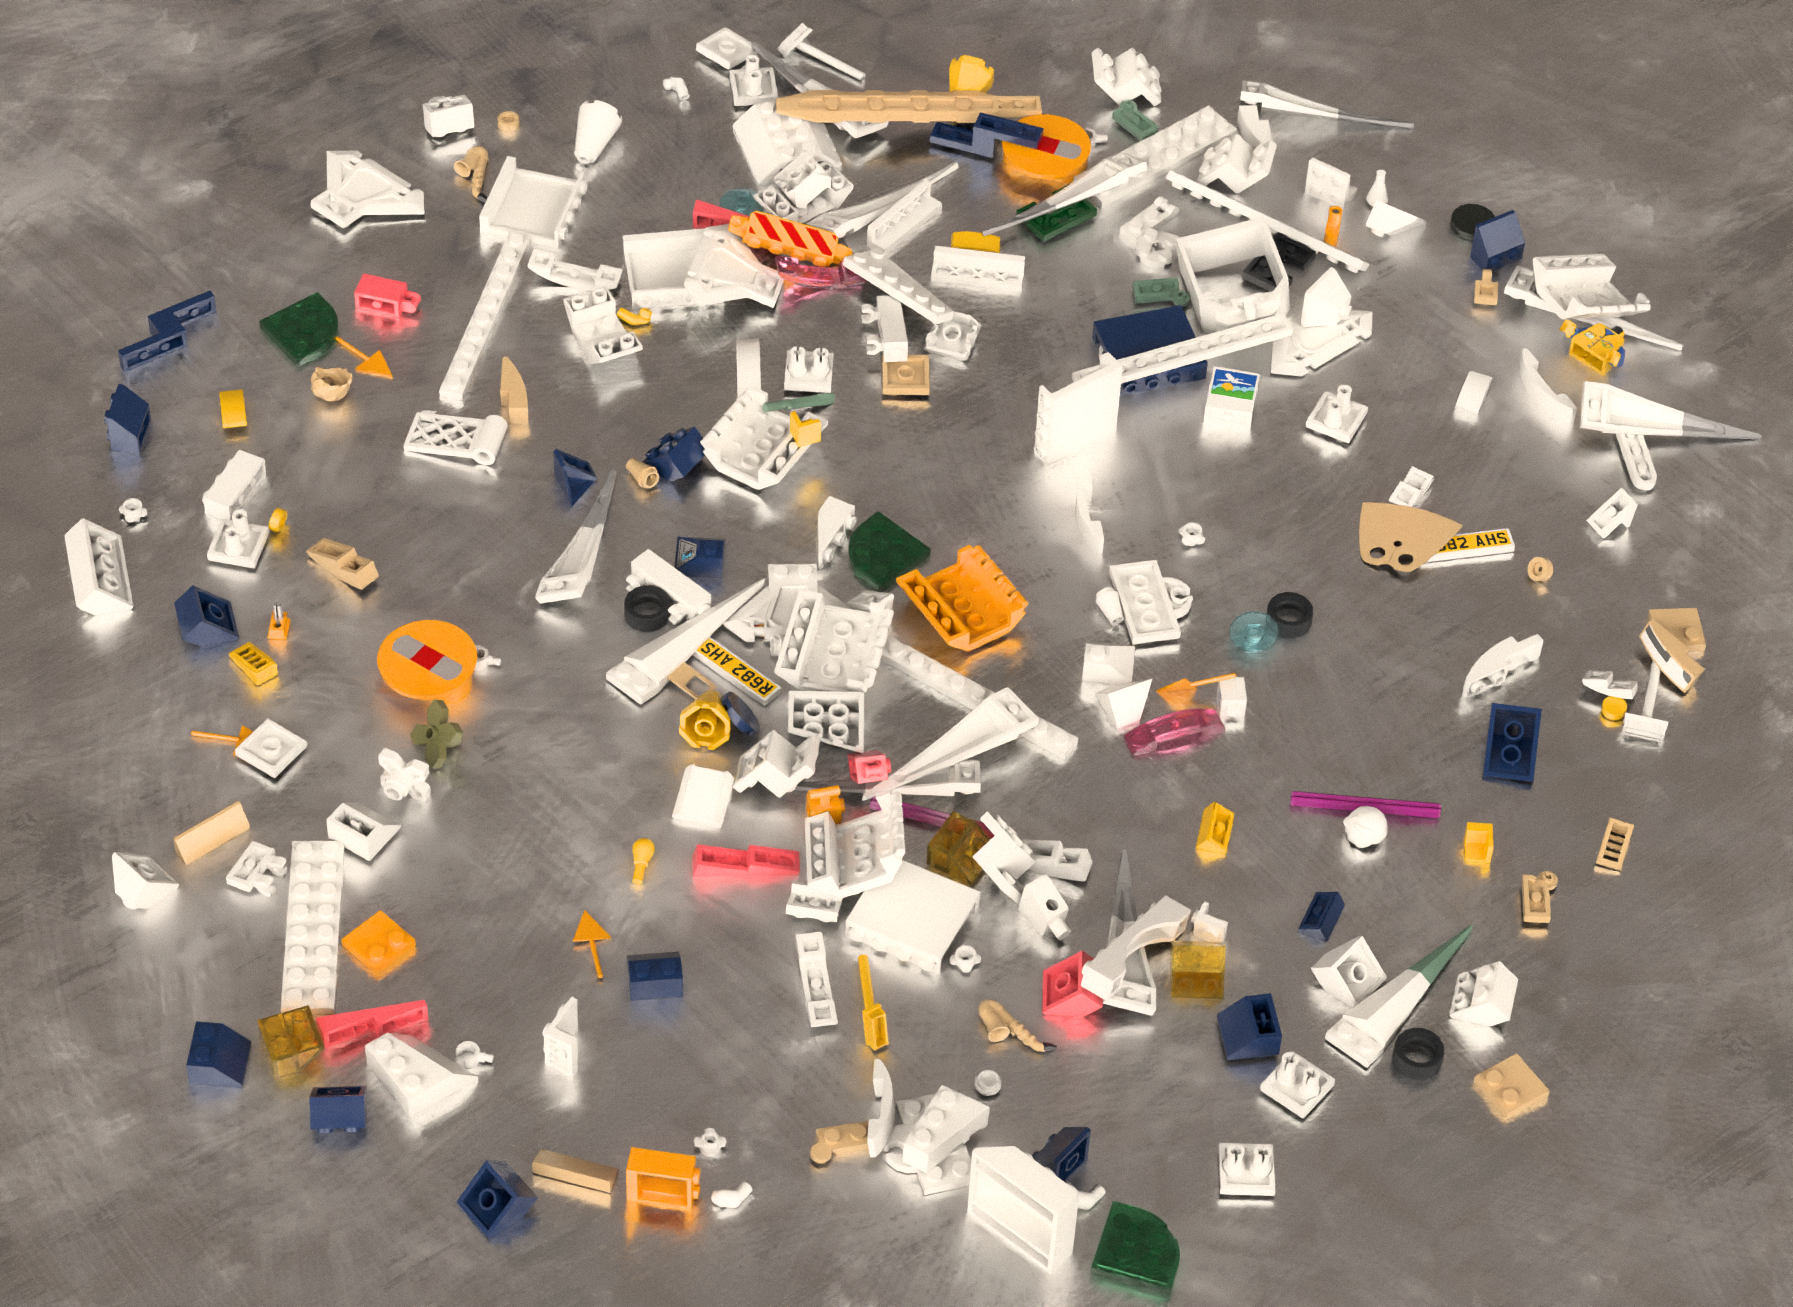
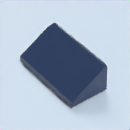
[1298,892,1345,941]

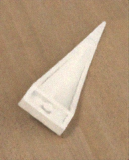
[807,162,959,238]
[1504,265,1683,350]
[606,579,765,705]
[862,687,1039,801]

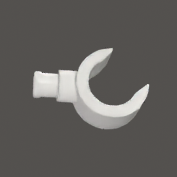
[1085,128,1107,149]
[475,645,501,670]
[456,1041,494,1068]

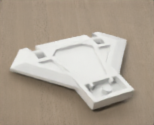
[311,150,424,228]
[684,224,786,308]
[1271,290,1372,376]
[722,564,852,642]

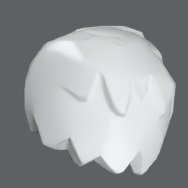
[1343,806,1388,848]

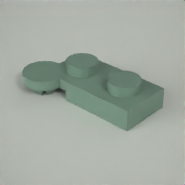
[1112,100,1159,141]
[1132,278,1190,307]

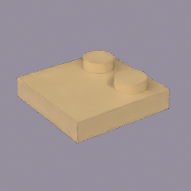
[882,354,930,395]
[1648,608,1706,652]
[1474,1053,1550,1119]

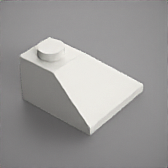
[1366,200,1427,237]
[1301,267,1351,327]
[1082,641,1135,685]
[112,852,180,909]
[1311,936,1387,1009]

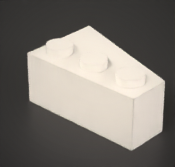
[902,1085,990,1173]

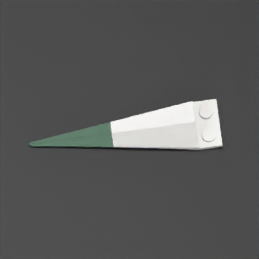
[1325,925,1473,1068]

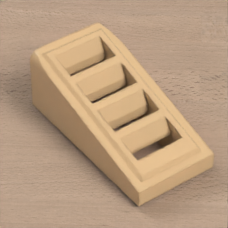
[1596,817,1634,871]

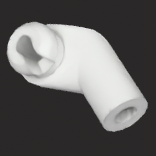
[663,76,690,100]
[711,1182,753,1208]
[1077,1184,1106,1210]

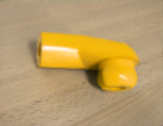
[617,307,652,326]

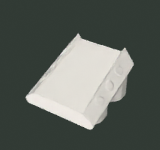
[773,151,831,209]
[923,311,981,361]
[672,763,735,828]

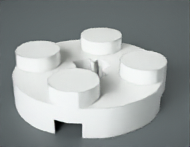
[1135,228,1179,269]

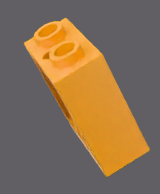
[626,1147,701,1209]

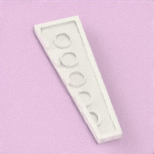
[843,249,954,324]

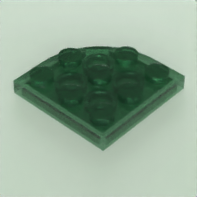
[259,292,339,367]
[848,511,931,592]
[1090,1201,1180,1295]

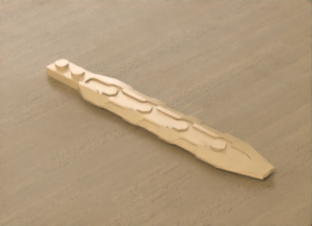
[776,90,1042,123]

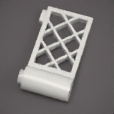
[403,410,508,465]

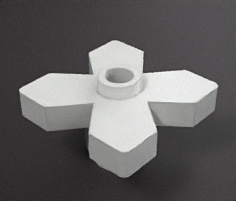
[379,748,431,802]

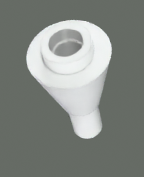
[1366,170,1388,206]

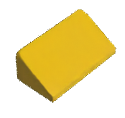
[1196,801,1235,854]

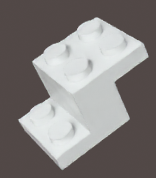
[1091,48,1162,106]
[1197,133,1277,194]
[733,730,820,798]
[973,811,1036,905]

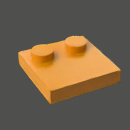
[341,910,416,975]

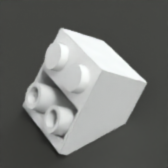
[326,802,401,861]
[1449,961,1518,1027]

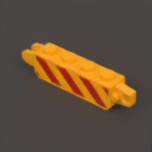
[728,211,853,267]

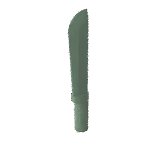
[762,393,835,412]

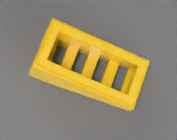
[229,642,278,686]

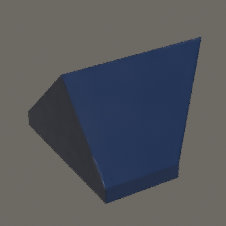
[553,449,597,507]

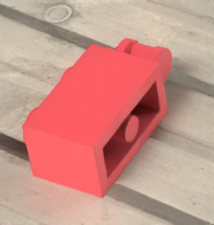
[354,273,421,318]
[847,750,891,784]

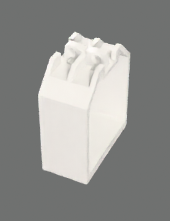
[1176,217,1290,334]

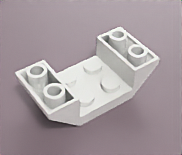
[754,160,853,225]
[563,286,643,364]

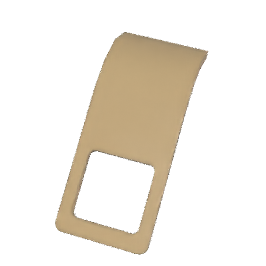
[667,662,717,699]

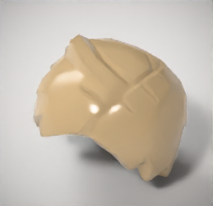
[311,367,352,402]

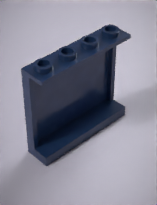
[1092,305,1208,395]

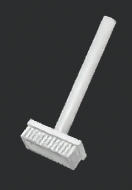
[777,23,866,81]
[1623,661,1668,740]

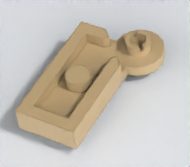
[1521,871,1558,923]
[810,1121,869,1163]

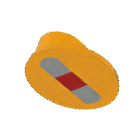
[1002,114,1091,183]
[377,620,477,705]

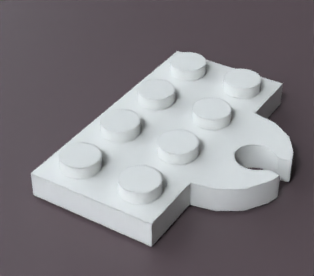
[1109,560,1193,644]
[883,1094,971,1195]

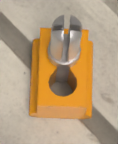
[267,602,291,640]

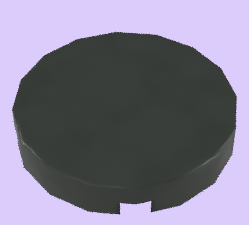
[1451,204,1495,240]

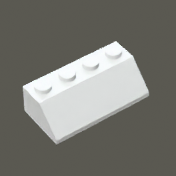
[64,518,134,615]

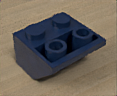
[104,384,151,454]
[642,426,705,482]
[1217,993,1282,1060]

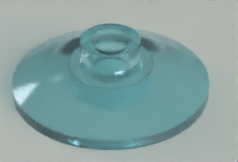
[720,188,764,216]
[1229,611,1279,653]

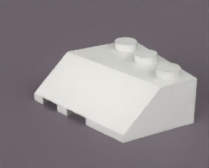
[788,691,864,753]
[365,1033,478,1118]

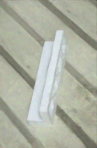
[867,180,942,255]
[931,246,1025,292]

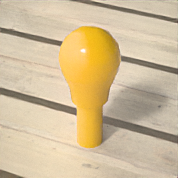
[632,838,655,884]

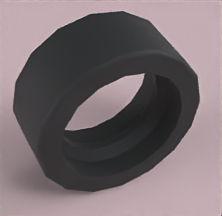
[624,585,670,632]
[1266,592,1313,638]
[1392,1028,1444,1080]

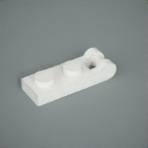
[1120,196,1179,245]

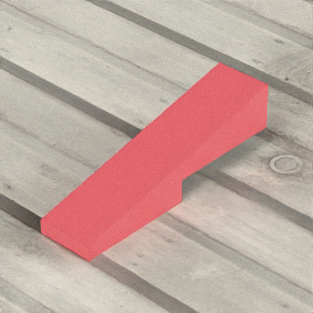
[693,199,749,239]
[692,844,800,877]
[316,1000,428,1049]

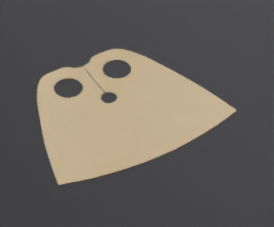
[1359,502,1463,572]

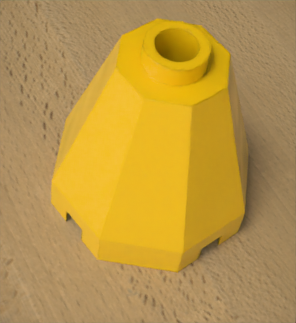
[949,55,994,93]
[679,690,731,750]

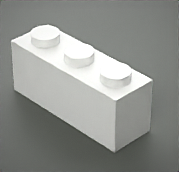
[202,450,266,520]

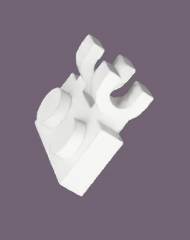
[226,841,289,897]

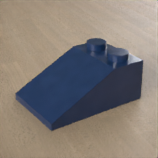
[1483,703,1542,782]

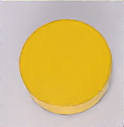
[268,507,288,533]
[1601,696,1627,720]

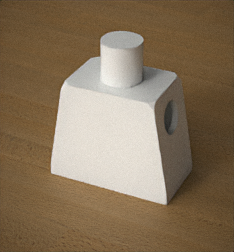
[1018,874,1071,940]

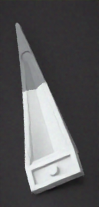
[752,42,889,138]
[1240,80,1414,129]
[983,152,1147,236]
[1580,381,1762,439]
[535,468,617,604]
[794,760,980,796]
[1103,850,1156,1016]

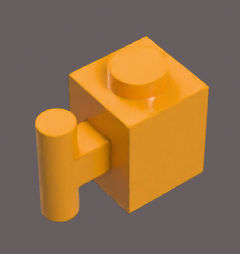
[806,785,845,824]

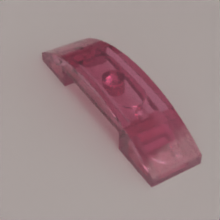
[775,256,866,290]
[1124,709,1225,757]

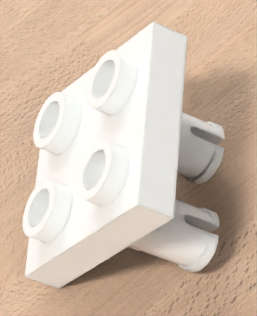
[729,55,778,106]
[784,346,834,393]
[1306,384,1368,443]
[207,509,269,568]
[1260,1051,1335,1119]
[1218,1143,1275,1196]

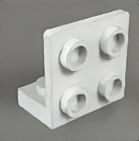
[1305,158,1357,210]
[543,996,578,1077]

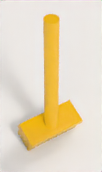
[858,954,889,1051]

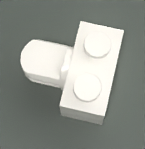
[423,94,474,137]

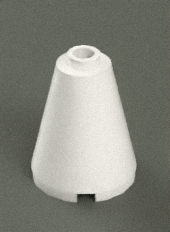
[574,100,622,164]

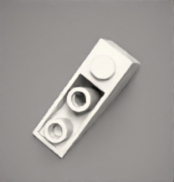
[818,496,857,569]

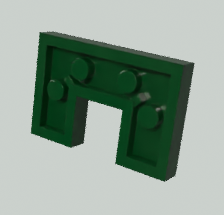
[1016,184,1097,242]

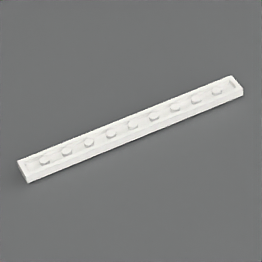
[1166,170,1370,273]
[439,232,531,401]
[1072,313,1293,383]
[880,635,1078,760]

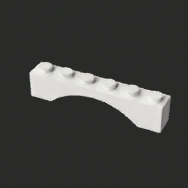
[1081,895,1192,1001]

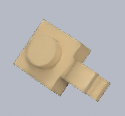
[1474,269,1498,305]

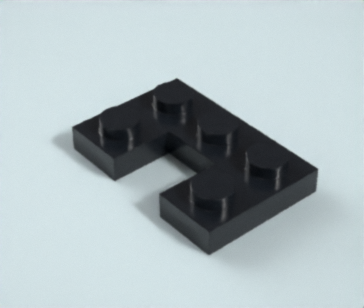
[1242,233,1316,291]

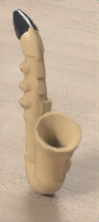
[454,146,489,203]
[978,999,1057,1052]

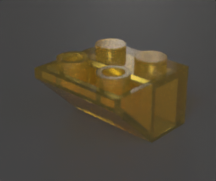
[926,811,990,885]
[1170,941,1225,999]
[257,1005,324,1080]

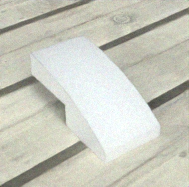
[1455,371,1492,416]
[1389,466,1434,507]
[1583,670,1638,699]

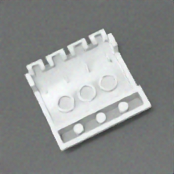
[733,100,842,187]
[1533,254,1650,320]
[700,388,829,490]
[775,590,894,693]
[805,790,905,898]

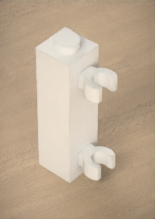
[861,295,908,362]
[626,549,711,625]

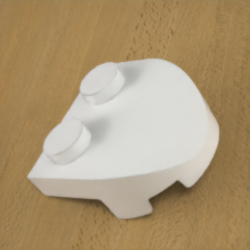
[786,879,842,922]

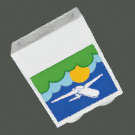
[1204,366,1260,429]

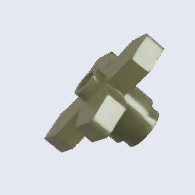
[410,699,464,769]

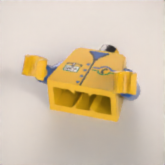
[1559,319,1625,376]

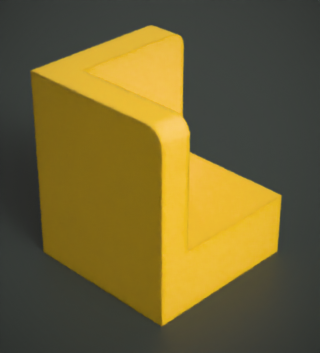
[790,411,821,447]
[1464,822,1493,863]

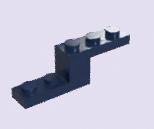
[930,112,1044,158]
[118,291,216,372]

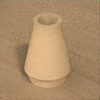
[626,458,659,488]

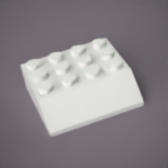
[967,1146,1079,1274]

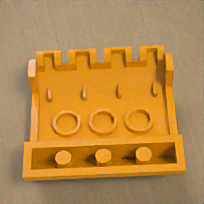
[896,545,1029,652]

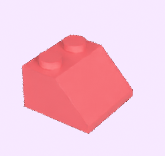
[1042,950,1103,1017]

